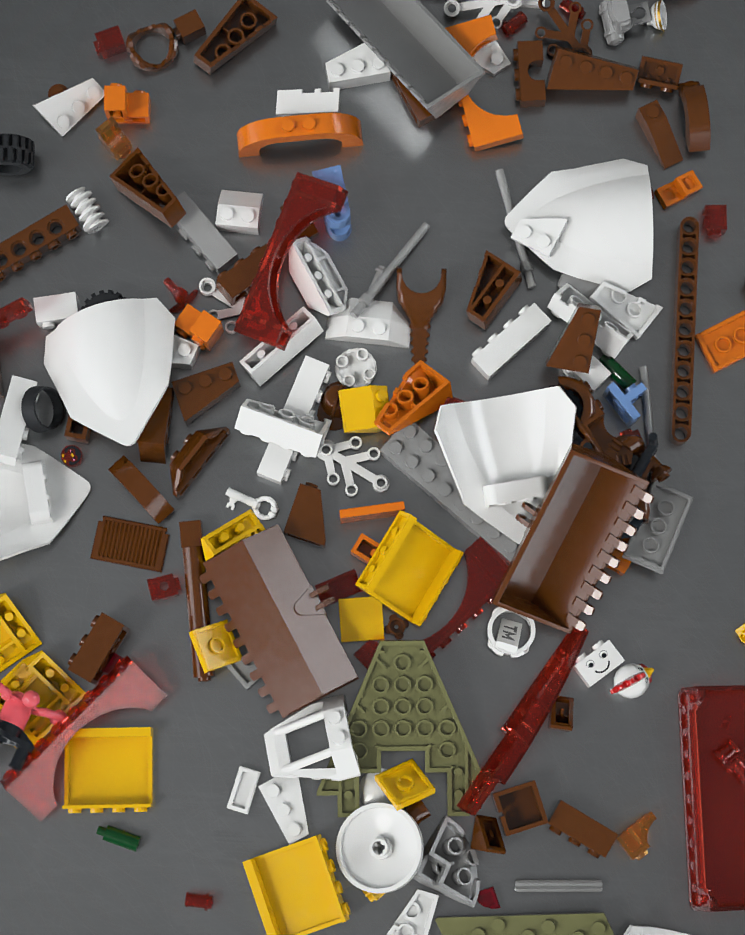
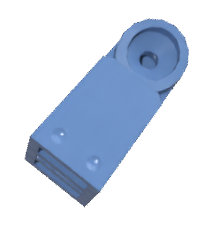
[312,165,352,241]

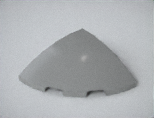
[412,816,480,907]

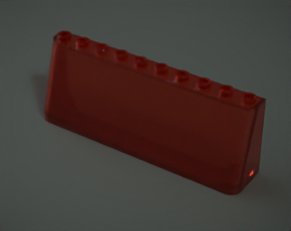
[678,685,745,912]

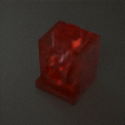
[702,205,727,238]
[147,573,181,602]

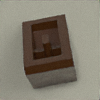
[548,695,574,732]
[470,815,506,855]

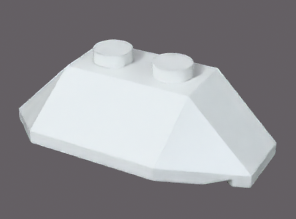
[289,236,348,316]
[325,298,411,348]

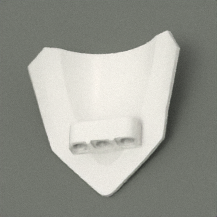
[504,159,653,293]
[44,298,175,446]
[434,386,577,544]
[0,443,91,561]

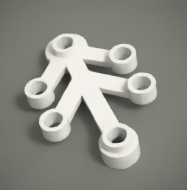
[444,0,524,29]
[199,278,271,335]
[317,436,390,497]

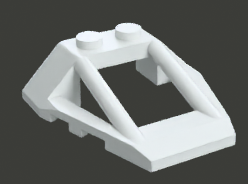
[264,694,361,781]

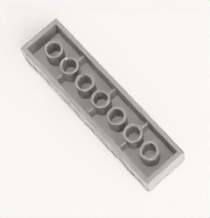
[380,423,520,564]

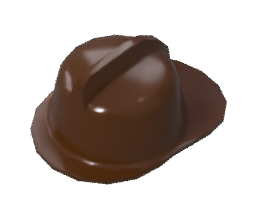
[317,381,350,431]

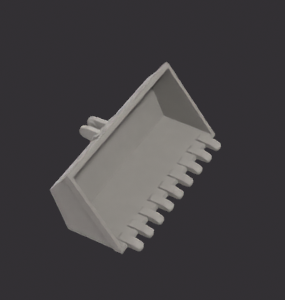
[325,0,486,119]

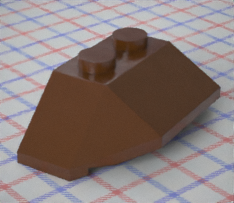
[169,427,231,500]

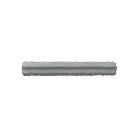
[515,880,603,892]

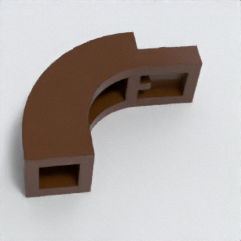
[678,81,711,152]
[108,455,174,524]

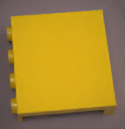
[355,510,464,627]
[62,727,153,813]
[242,834,351,935]

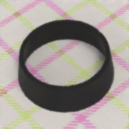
[21,386,64,433]

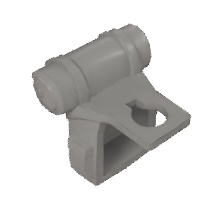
[599,0,652,46]

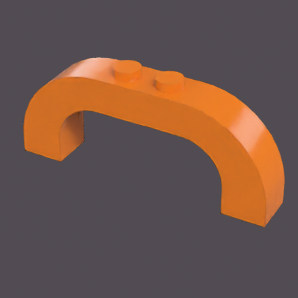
[237,113,363,158]

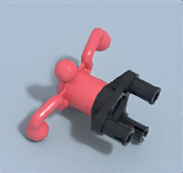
[0,682,67,771]

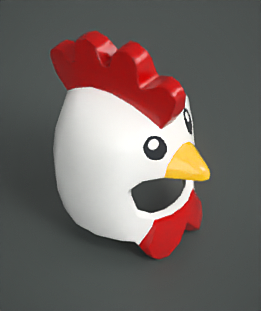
[610,663,654,699]

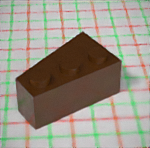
[172,362,241,426]

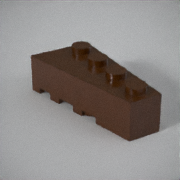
[193,0,278,75]
[545,46,639,90]
[109,147,186,228]

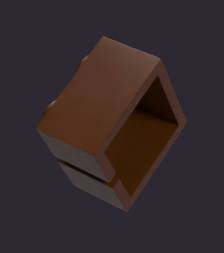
[491,780,549,836]

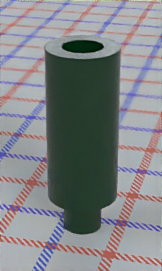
[599,354,637,390]
[96,825,141,852]

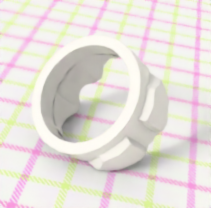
[487,607,536,658]

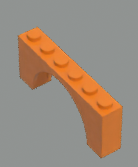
[445,15,524,152]

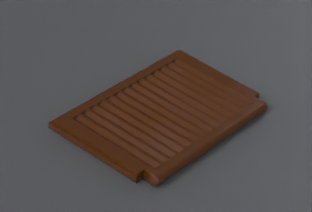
[90,516,170,573]

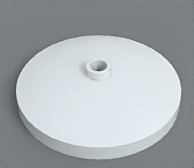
[336,803,424,893]

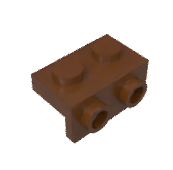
[636,55,683,93]

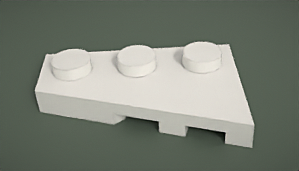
[32,78,104,136]
[589,281,663,340]
[258,777,309,845]

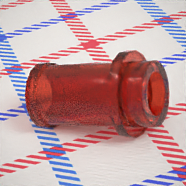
[559,0,586,22]
[501,11,528,36]
[185,892,214,911]

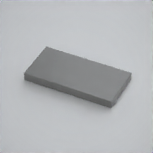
[622,481,694,574]

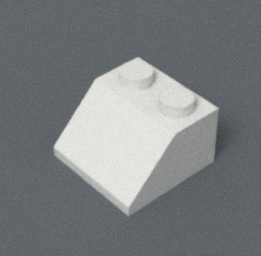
[215,190,263,235]

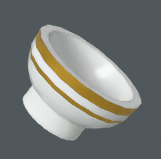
[645,0,667,30]

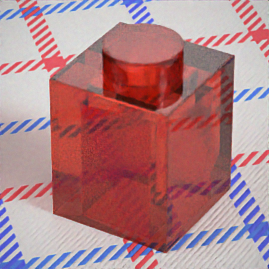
[93,25,127,59]

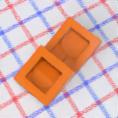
[653,170,703,210]

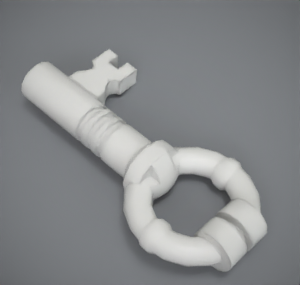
[225,488,279,520]

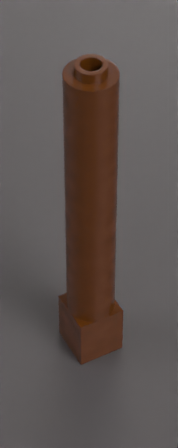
[179,520,215,682]

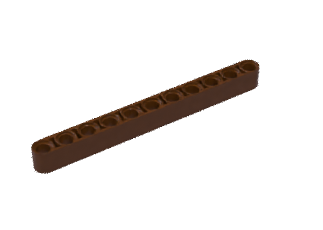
[669,217,699,446]

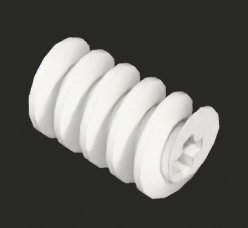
[66,187,109,234]

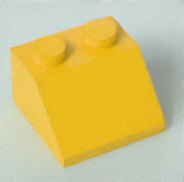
[338,385,389,433]

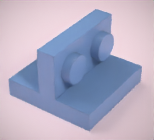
[603,382,647,428]

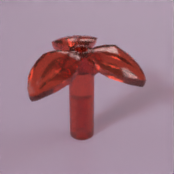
[163,277,198,313]

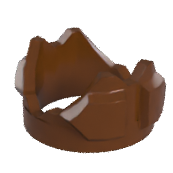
[126,23,179,72]

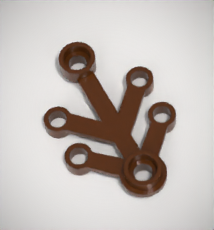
[535,0,594,56]

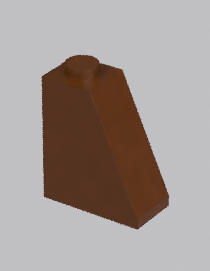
[284,482,326,548]

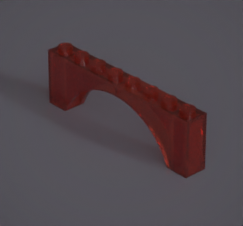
[234,172,348,351]
[353,537,508,670]
[0,656,167,821]

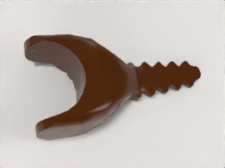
[396,267,447,364]

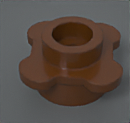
[384,614,409,639]

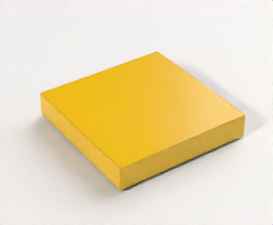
[338,596,385,642]
[189,619,242,673]
[375,758,435,811]

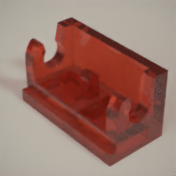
[315,569,363,607]

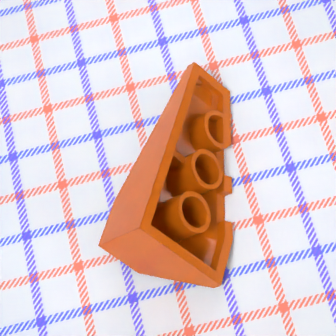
[374,360,453,436]

